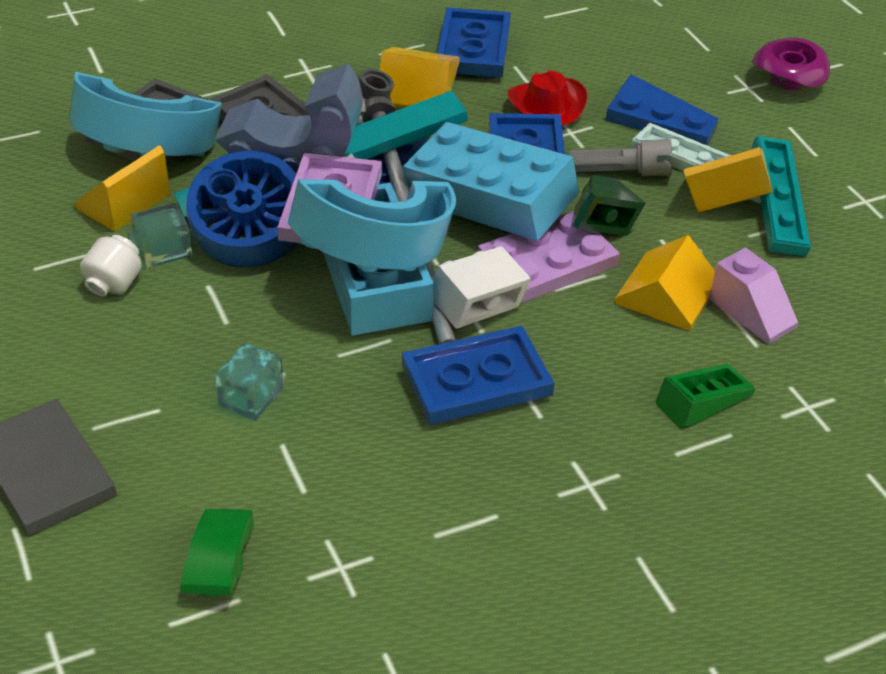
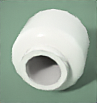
[80,235,142,297]

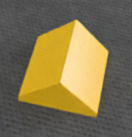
[380,47,460,109]
[73,145,170,232]
[683,147,773,213]
[614,234,715,331]

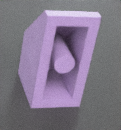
[709,247,798,345]

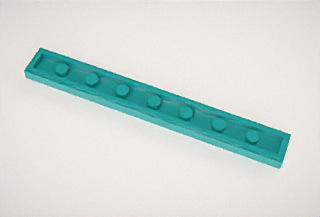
[174,90,468,226]

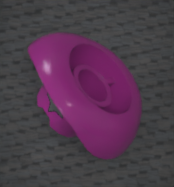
[752,37,830,90]

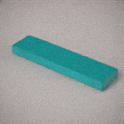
[752,136,811,257]

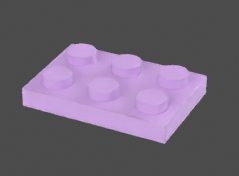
[277,153,382,244]
[478,211,620,304]

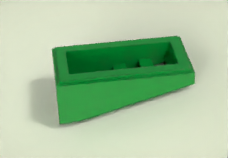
[656,363,756,428]

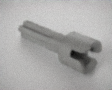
[569,139,672,177]

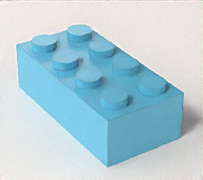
[403,122,579,241]
[323,183,434,336]

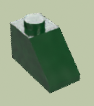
[572,175,646,235]

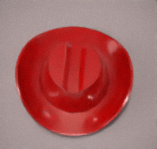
[508,70,588,126]

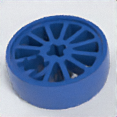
[186,151,297,268]

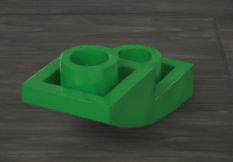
[180,509,254,597]

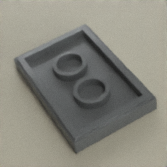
[0,399,117,536]

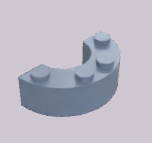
[215,63,363,174]

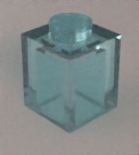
[127,203,192,268]
[215,342,284,421]

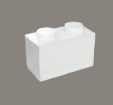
[433,246,531,329]

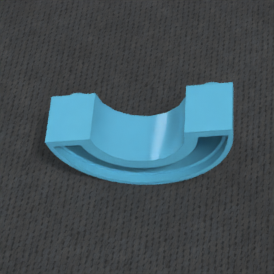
[69,72,222,157]
[288,179,456,272]

